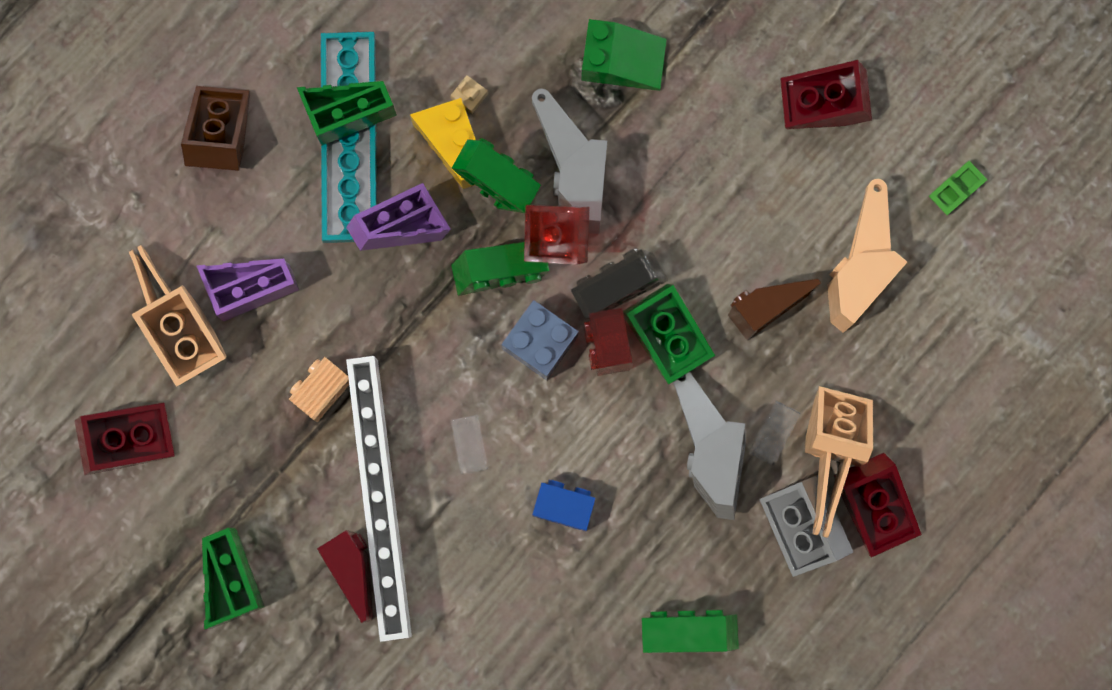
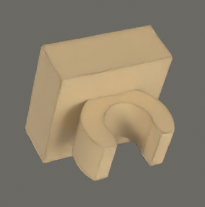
[450,75,488,114]

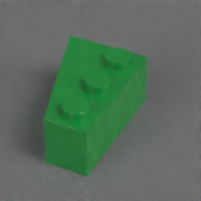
[297,81,397,146]
[452,138,541,213]
[451,240,550,296]
[202,527,265,630]
[642,610,739,653]

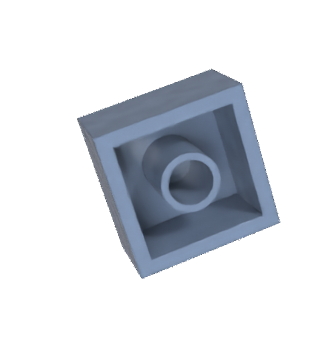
[501,300,579,381]

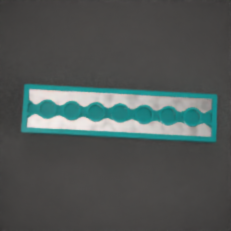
[321,32,377,243]

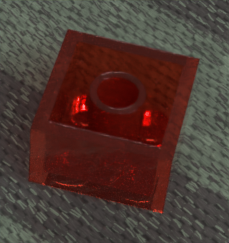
[524,204,590,265]
[583,308,632,376]

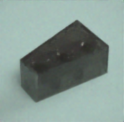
[571,248,668,319]

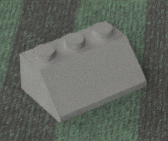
[759,475,854,577]

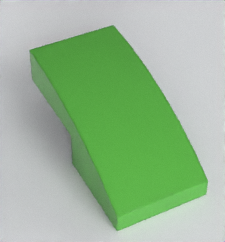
[929,161,987,216]

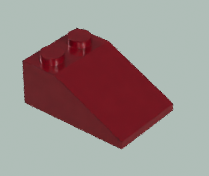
[780,60,872,129]
[75,403,175,475]
[833,453,922,558]
[317,530,373,623]

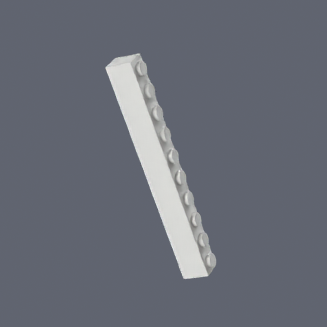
[346,356,412,642]

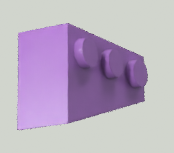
[346,183,451,251]
[197,258,300,321]

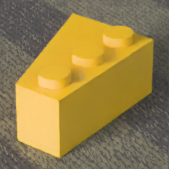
[410,98,476,189]

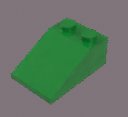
[581,19,667,91]
[621,284,715,385]

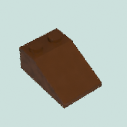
[181,86,250,171]
[728,279,821,341]

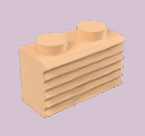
[289,357,349,422]

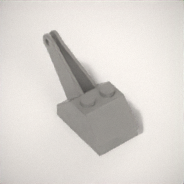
[532,89,607,234]
[673,372,746,520]

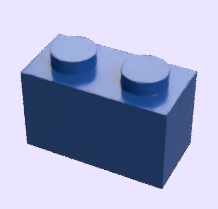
[532,480,596,532]

